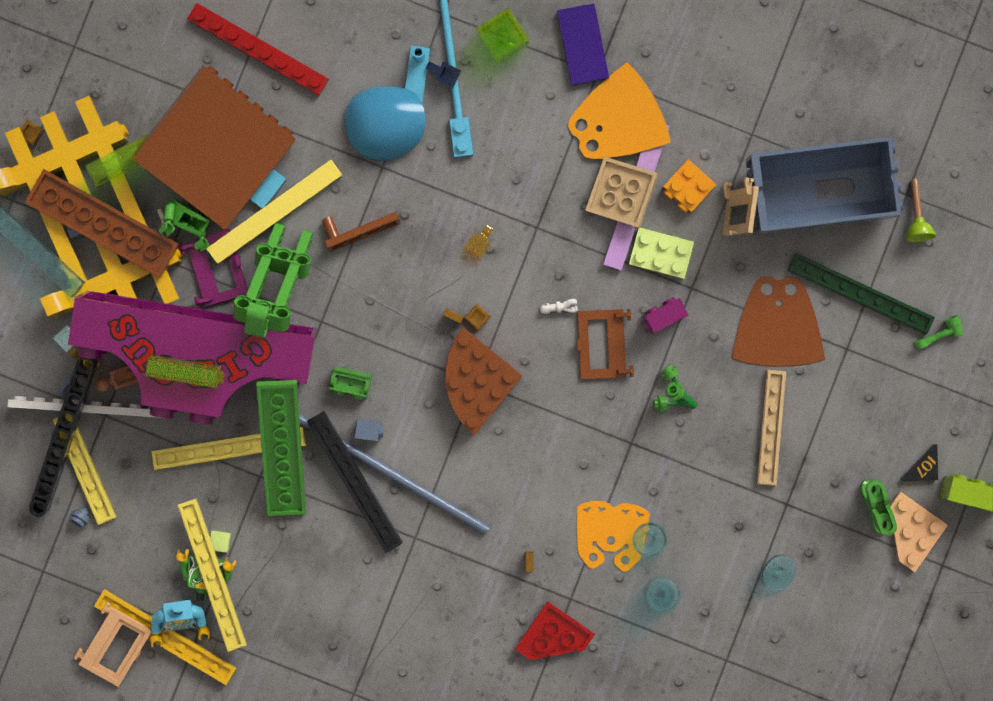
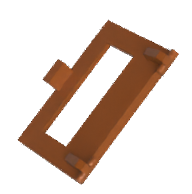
[577,309,634,379]

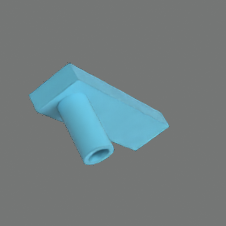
[405,46,430,104]

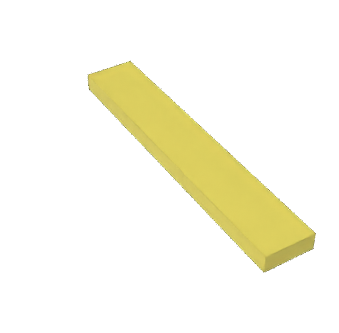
[53,413,117,525]

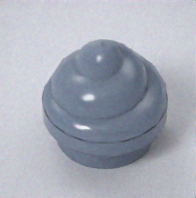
[70,507,89,528]

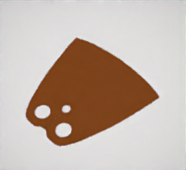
[732,276,825,366]

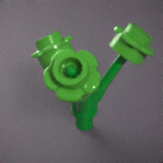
[653,365,697,413]

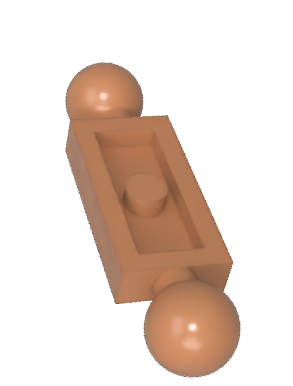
[94,365,138,392]

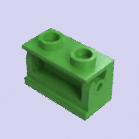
[329,366,372,400]

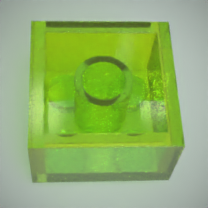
[476,7,530,64]

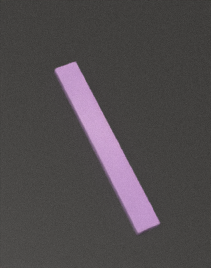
[603,125,670,271]

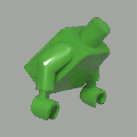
[159,198,211,252]

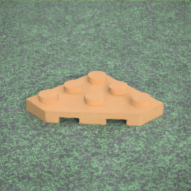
[889,491,948,572]

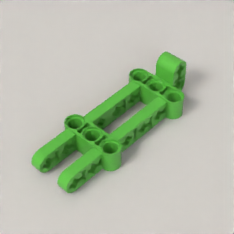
[233,223,313,338]

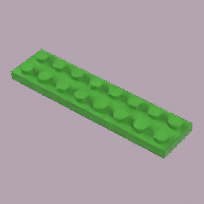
[256,380,306,516]

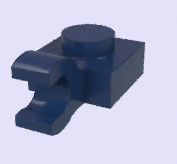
[426,62,461,88]

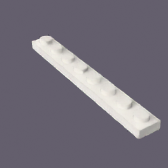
[8,396,160,418]

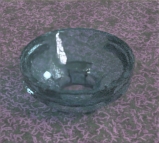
[633,522,668,558]

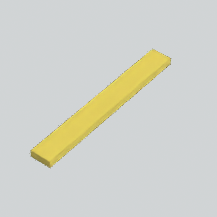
[207,160,343,265]
[151,427,306,470]
[178,498,247,652]

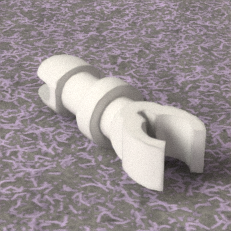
[540,299,578,314]

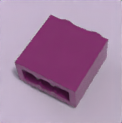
[641,297,688,334]

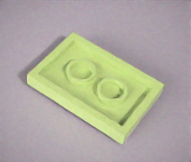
[629,228,694,279]

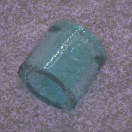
[643,576,681,613]

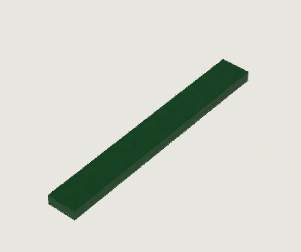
[787,253,935,335]

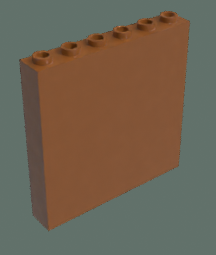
[131,65,296,230]

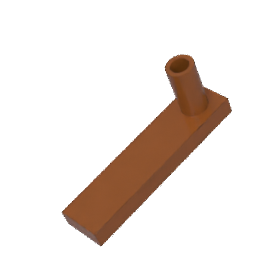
[322,212,401,252]

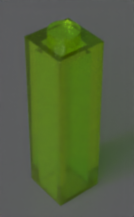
[145,354,225,388]

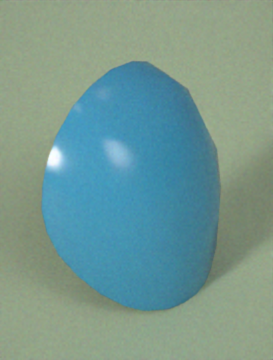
[345,86,425,161]

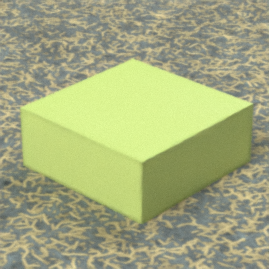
[210,530,231,553]

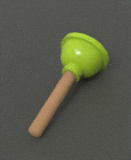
[905,179,936,242]

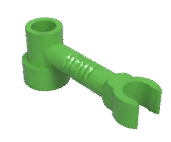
[914,315,964,349]

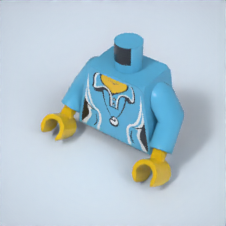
[149,600,210,647]

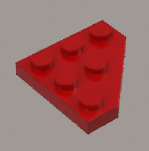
[515,601,595,660]

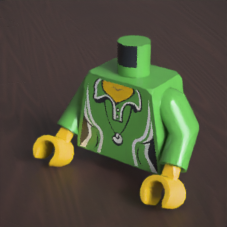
[176,549,237,601]

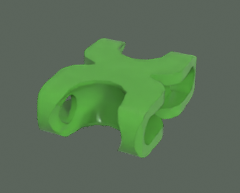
[860,479,897,536]

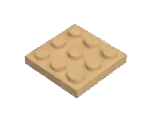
[585,157,659,229]

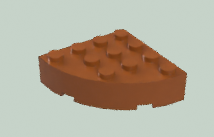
[446,327,522,435]

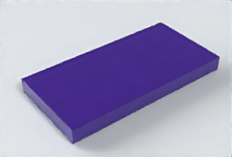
[557,3,609,86]

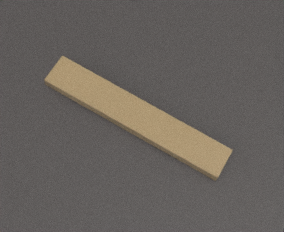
[757,370,786,486]

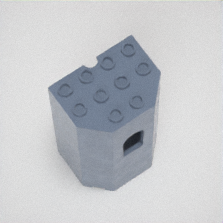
[746,137,903,235]

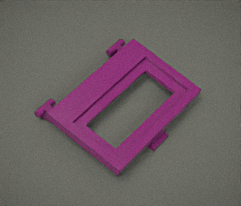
[178,229,248,309]

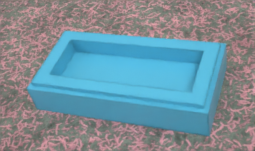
[250,169,287,208]

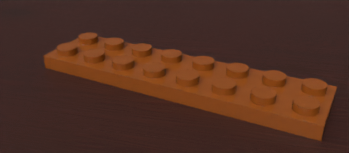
[24,169,180,278]

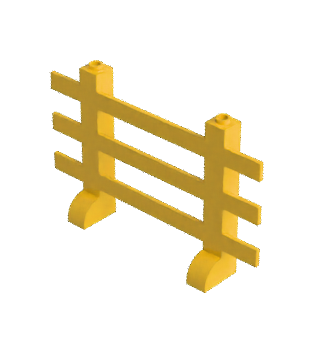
[0,96,183,318]

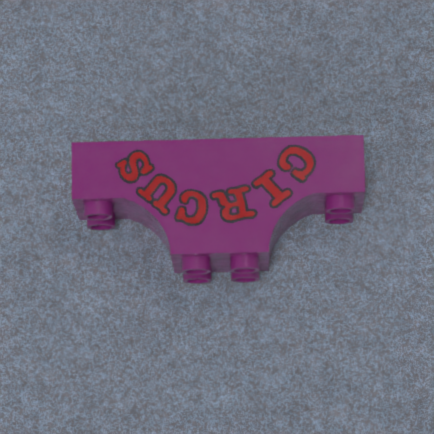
[68,290,317,425]

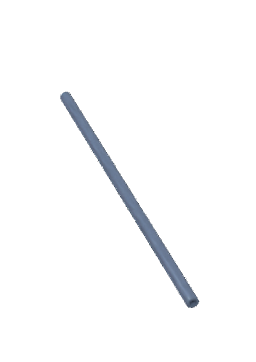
[255,394,490,535]

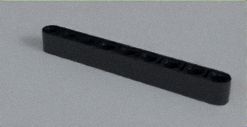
[29,357,98,517]

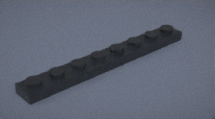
[307,411,403,553]

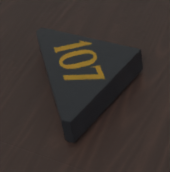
[901,444,938,481]

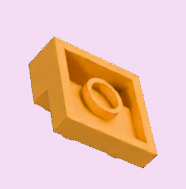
[662,159,716,213]

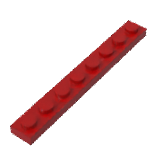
[187,3,329,96]

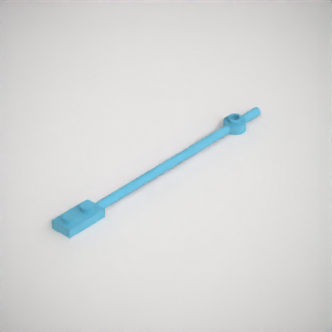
[440,0,473,158]

